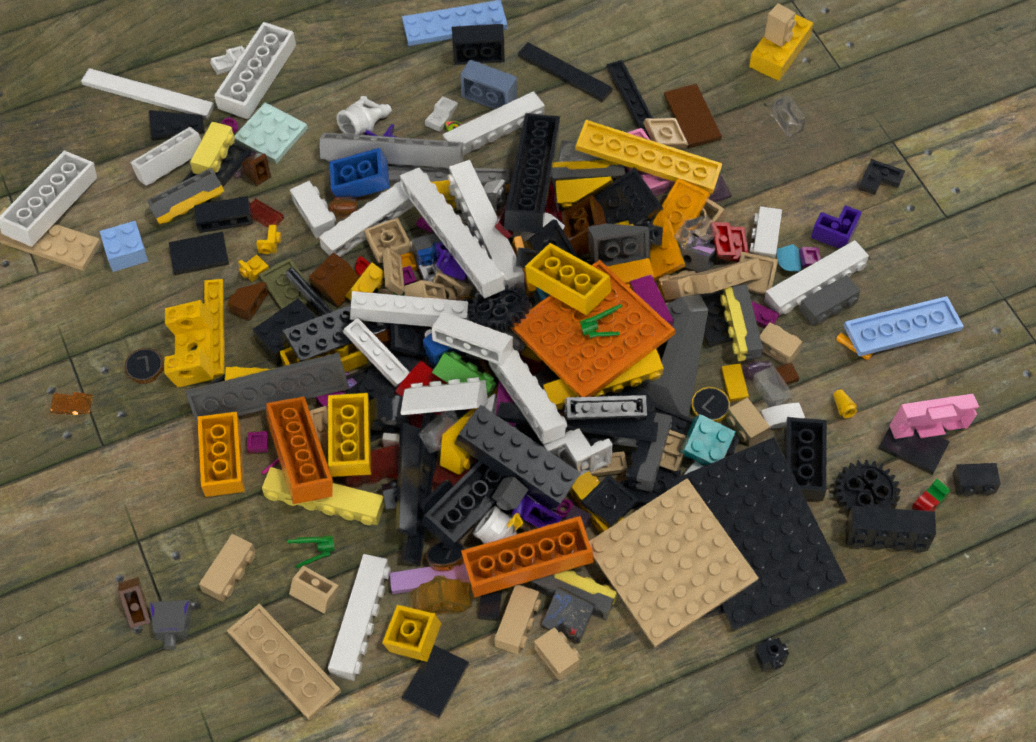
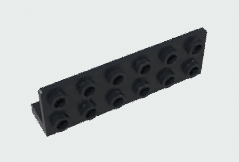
[279,305,390,362]

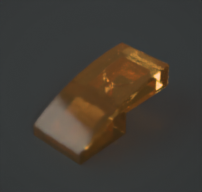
[50,392,93,415]

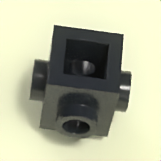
[634,221,663,249]
[381,479,398,509]
[754,638,789,672]

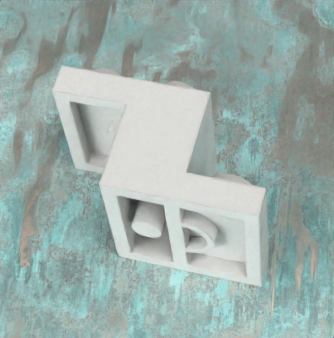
[544,428,613,476]

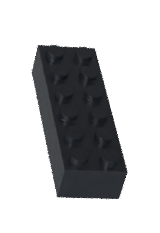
[454,405,581,512]

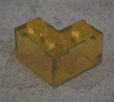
[411,575,472,614]

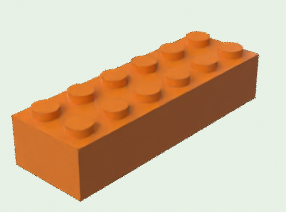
[266,396,333,504]
[461,516,594,597]

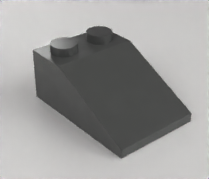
[588,224,649,266]

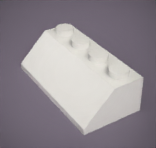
[401,377,488,415]

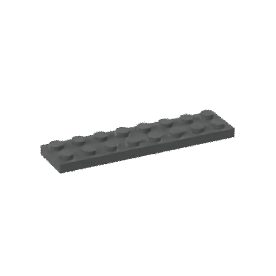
[186,353,349,426]

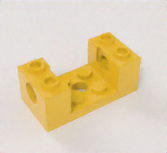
[164,300,213,388]

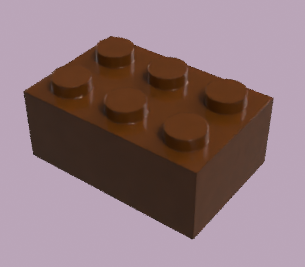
[561,195,606,257]

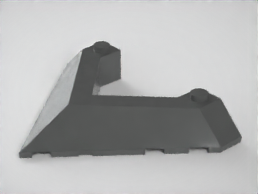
[606,294,708,417]

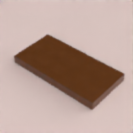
[664,84,722,148]

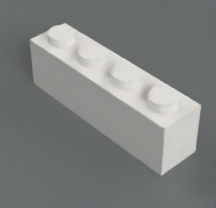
[130,127,202,186]
[432,312,513,365]

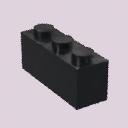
[194,196,253,233]

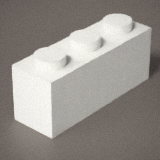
[290,181,336,238]
[749,206,782,259]

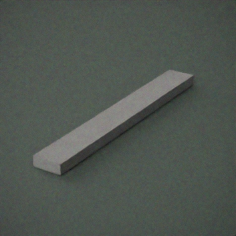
[388,166,511,186]

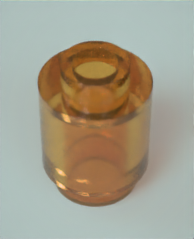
[330,197,357,215]

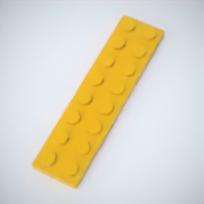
[575,120,723,194]

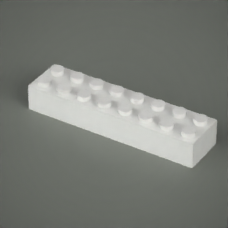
[447,160,525,292]

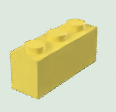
[190,122,235,174]

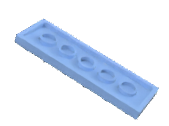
[402,0,508,46]
[844,296,963,356]

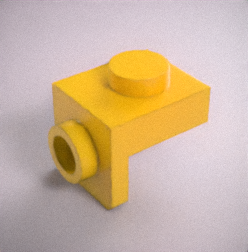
[256,225,281,254]

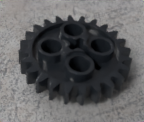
[468,285,531,332]
[834,460,901,513]

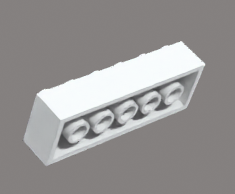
[214,22,296,119]
[0,151,97,247]

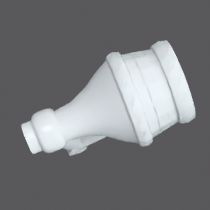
[337,96,392,135]
[473,506,538,544]

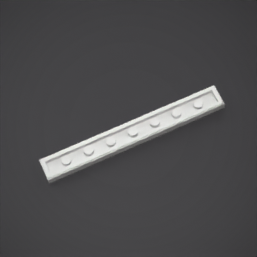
[81,68,215,120]

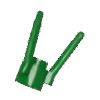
[580,304,622,339]
[287,535,335,568]

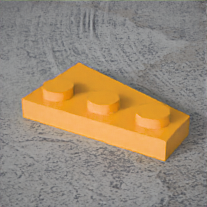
[650,217,685,281]

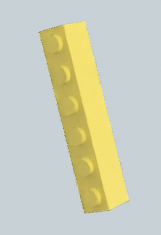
[262,467,385,526]

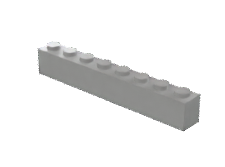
[319,133,463,169]

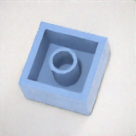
[100,221,148,272]

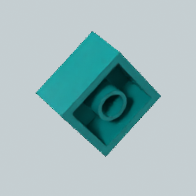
[679,414,736,466]

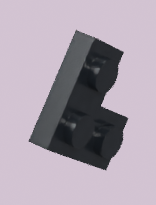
[858,159,905,195]

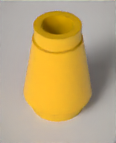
[833,389,857,419]

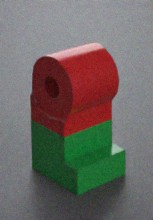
[911,479,951,511]

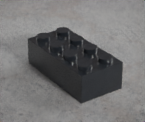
[784,417,827,501]
[846,506,936,552]

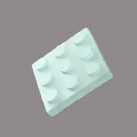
[234,103,308,164]

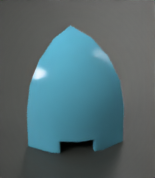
[777,244,802,272]

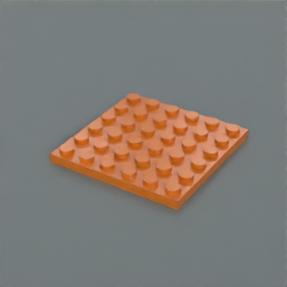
[510,260,676,397]

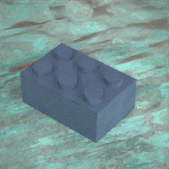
[460,60,517,109]

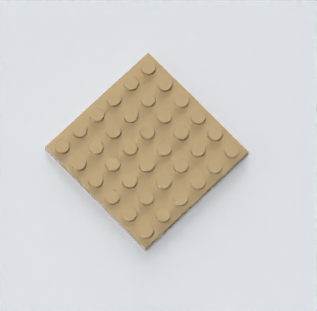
[589,479,759,648]

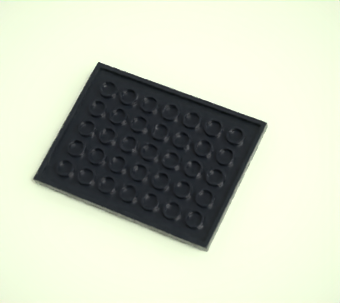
[664,437,847,632]

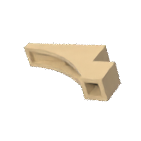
[662,258,762,300]

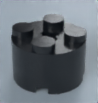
[369,395,410,434]

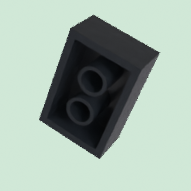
[451,24,505,65]
[252,298,317,365]

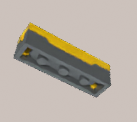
[552,160,625,190]
[147,167,224,224]

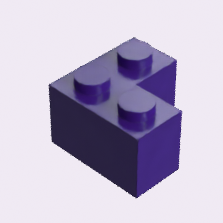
[811,205,862,249]

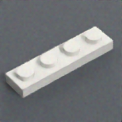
[343,318,410,387]

